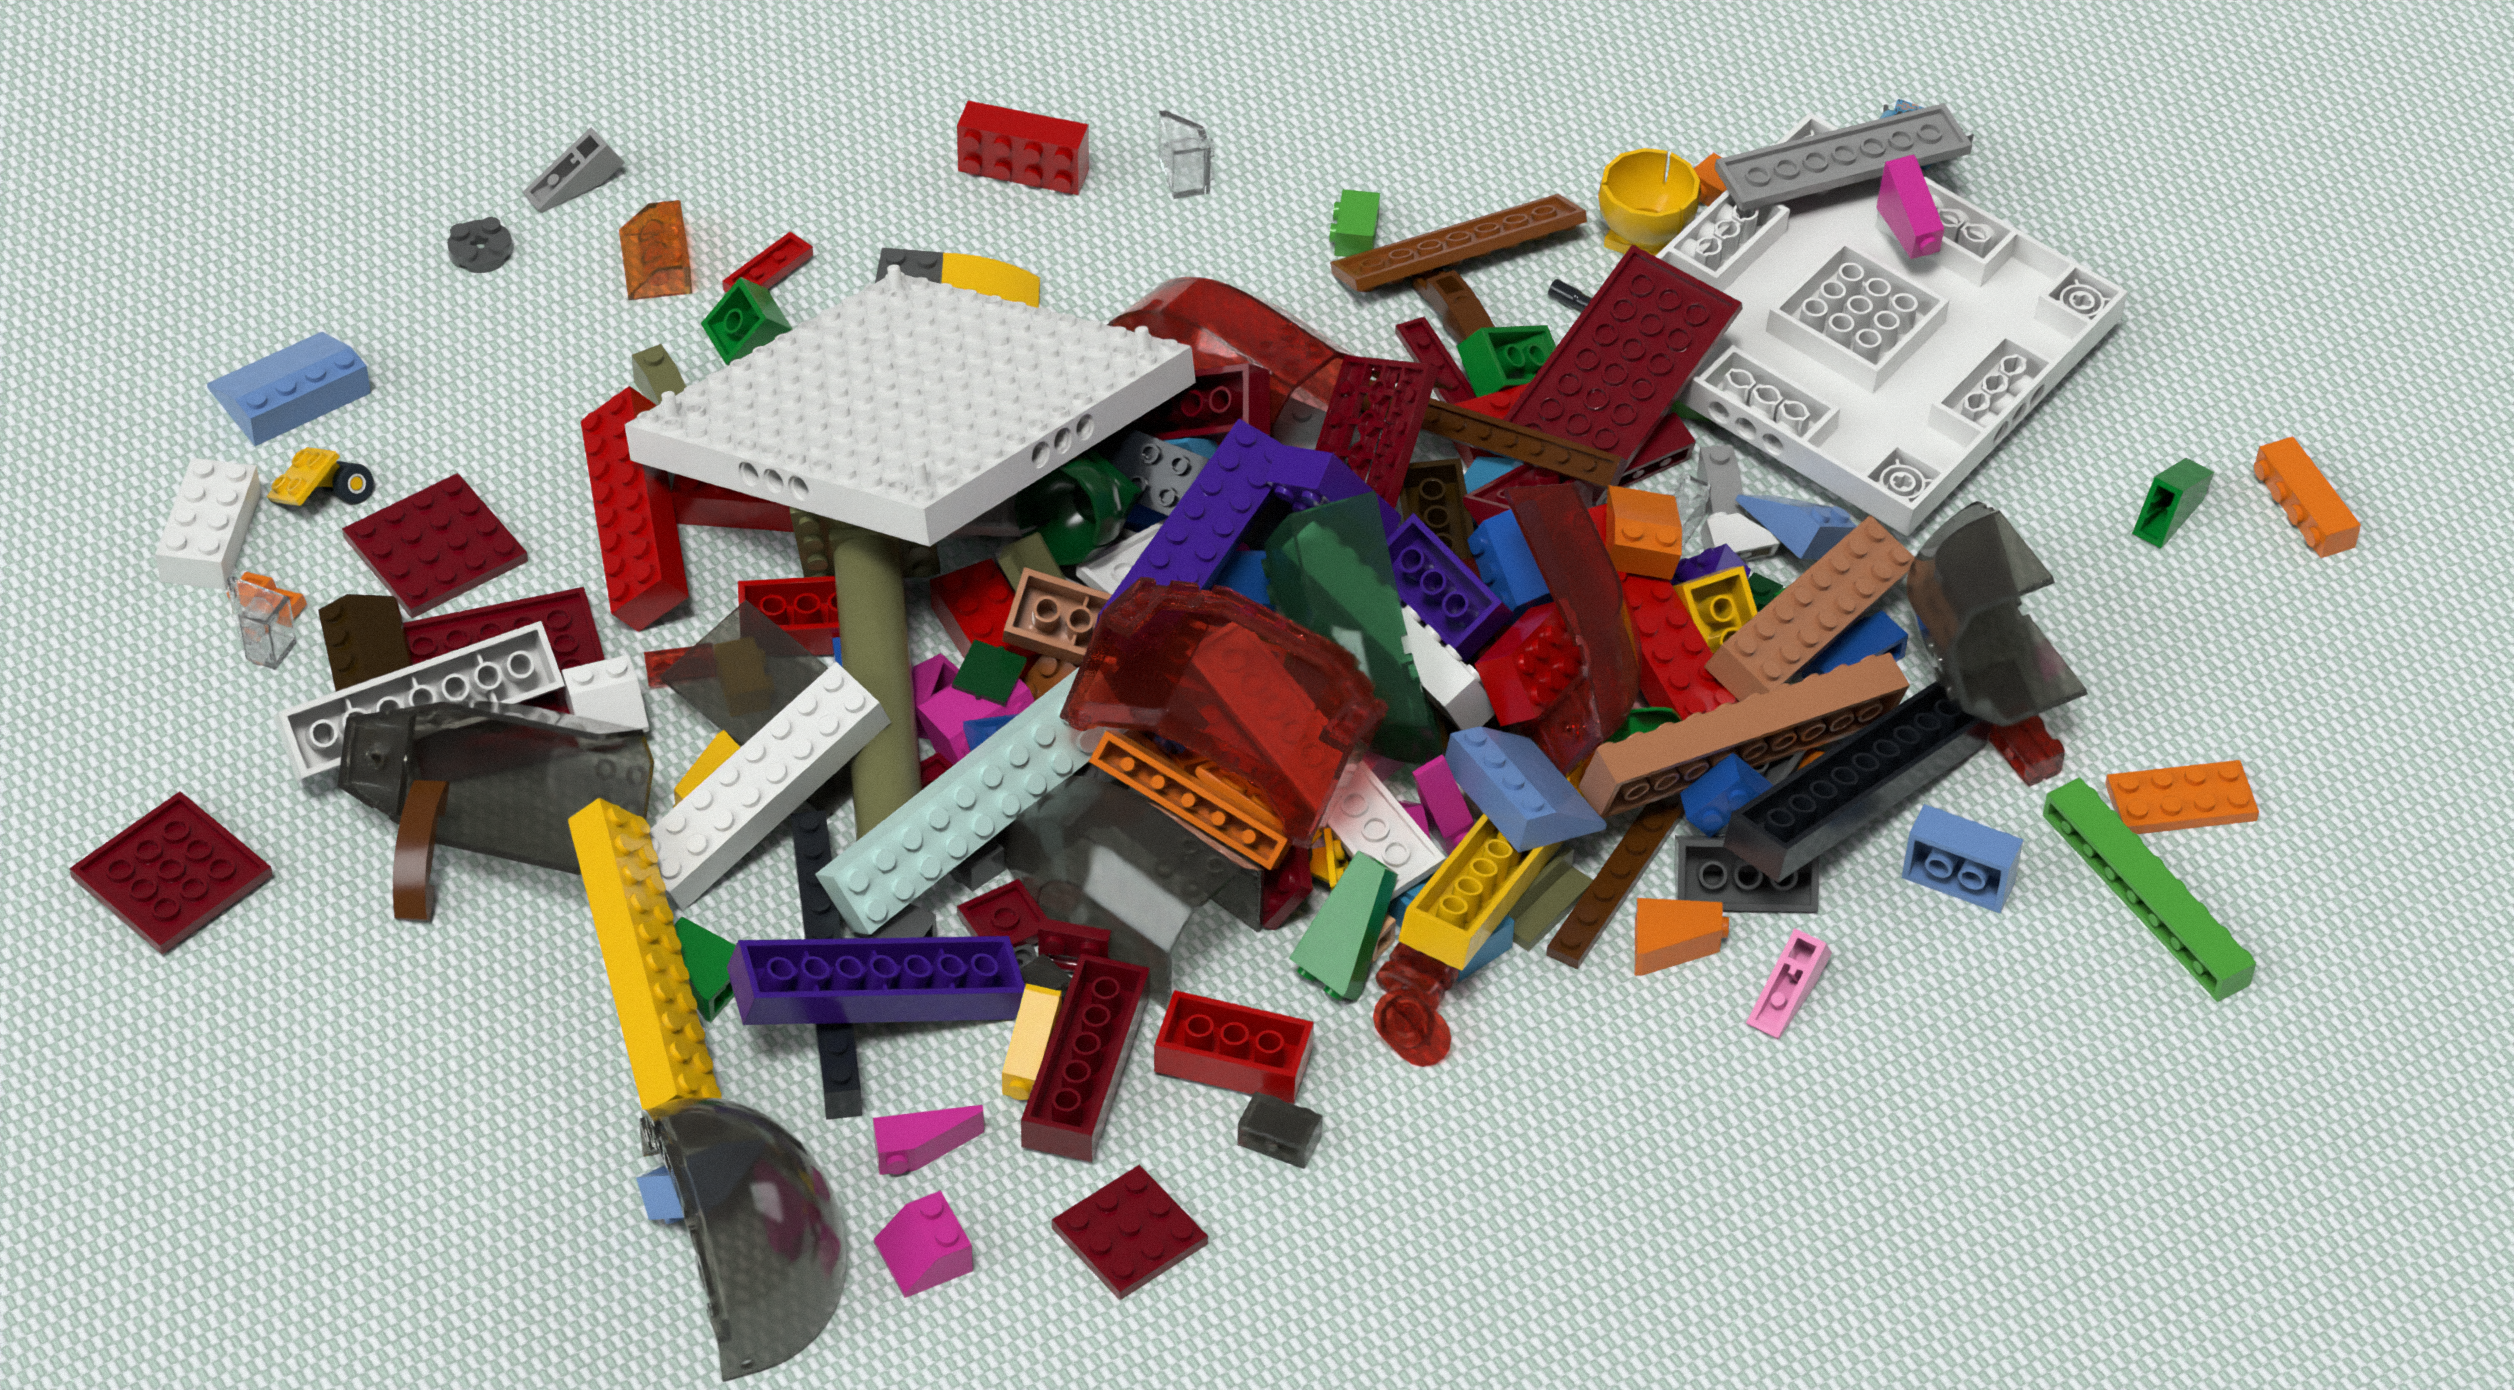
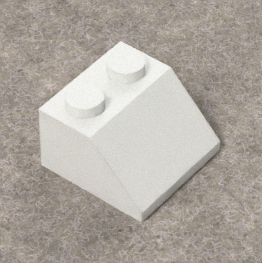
[562,654,649,747]

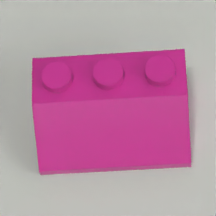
[915,679,1035,765]

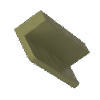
[998,532,1066,592]
[1507,846,1593,952]

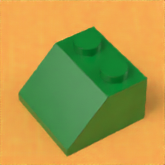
[701,277,793,366]

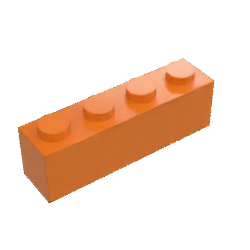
[2254,436,2361,558]

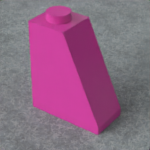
[1876,154,1944,259]

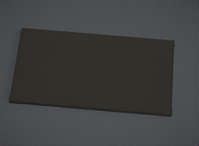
[660,600,852,819]

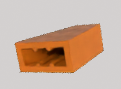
[1634,898,1729,976]

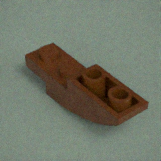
[1411,267,1495,343]

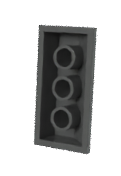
[1674,835,1820,912]

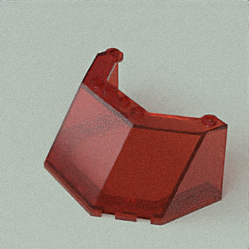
[1059,577,1389,850]

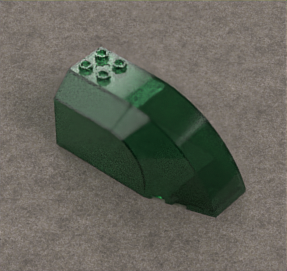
[1261,491,1443,766]

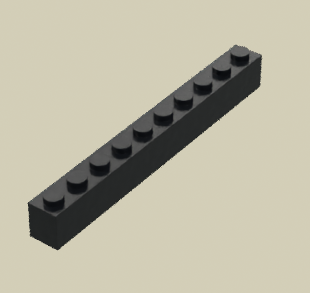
[790,810,862,1120]

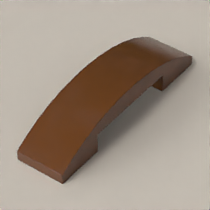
[393,780,450,921]

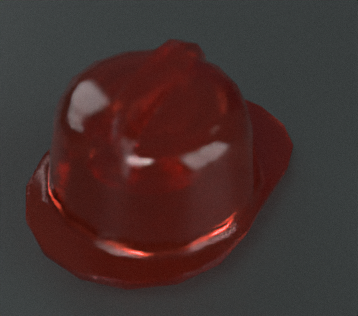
[1373,988,1452,1067]

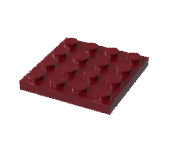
[342,473,528,619]
[69,791,273,954]

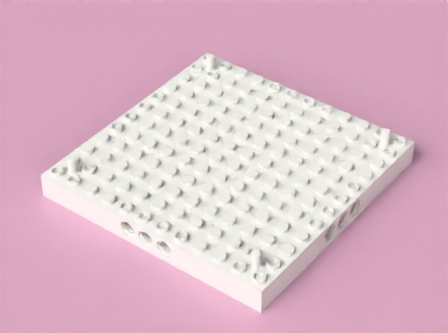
[1656,112,2128,537]
[625,265,1196,547]

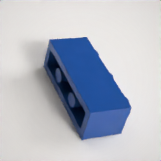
[1801,610,1908,679]

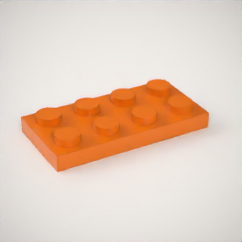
[2105,760,2259,834]

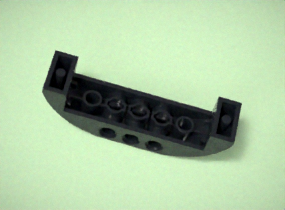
[1078,426,1309,551]

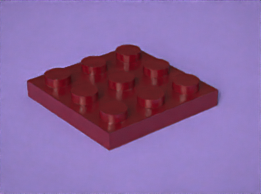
[1051,1164,1208,1300]

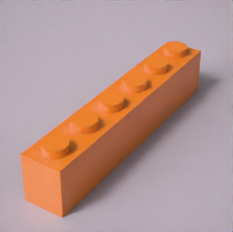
[1089,730,1296,870]

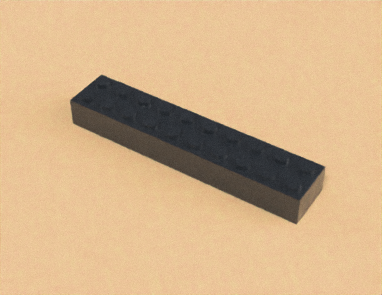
[1723,678,1995,882]

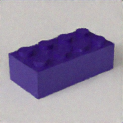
[1264,444,1402,553]
[1365,513,1514,663]

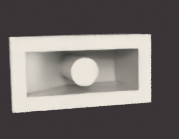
[1700,512,1781,561]

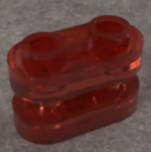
[1375,942,1459,1011]

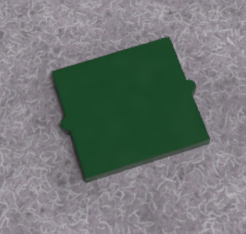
[952,639,1027,707]

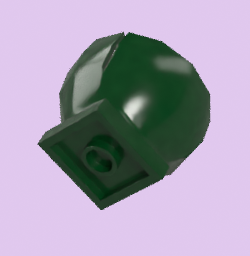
[1014,449,1142,566]

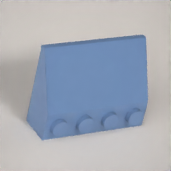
[207,332,371,446]
[1445,726,1607,853]

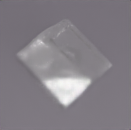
[1159,110,1215,199]
[227,575,297,670]

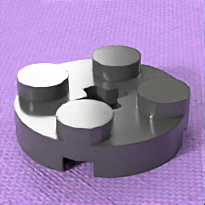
[447,217,513,273]

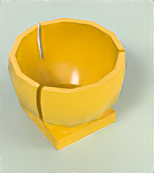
[1598,148,1701,256]

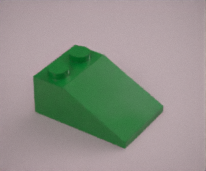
[1456,325,1556,397]

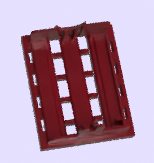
[1315,355,1452,509]

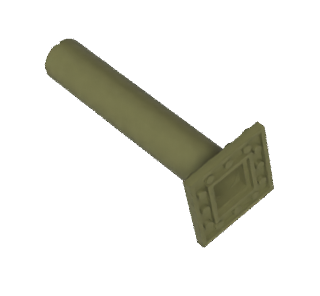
[790,507,941,842]

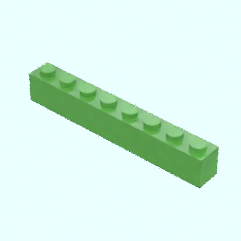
[2042,777,2256,1002]

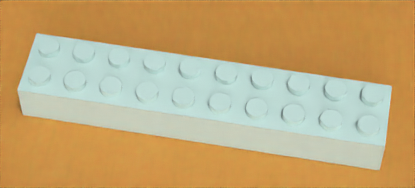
[815,667,1133,935]

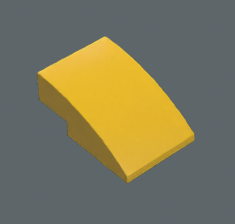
[942,253,1040,308]

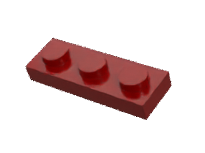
[722,232,813,292]

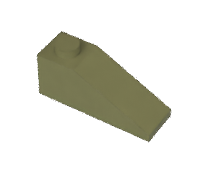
[632,344,686,406]

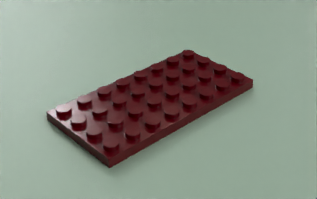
[1503,244,1743,507]

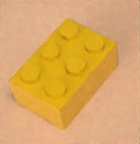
[1673,566,1758,654]

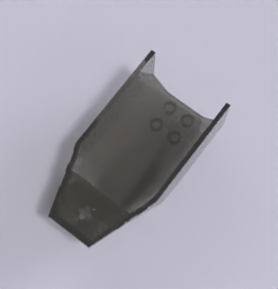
[1906,501,2088,727]
[337,700,655,875]
[993,776,1265,1011]

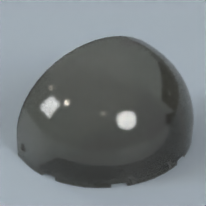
[639,1097,847,1382]

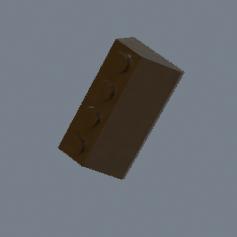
[318,594,412,692]

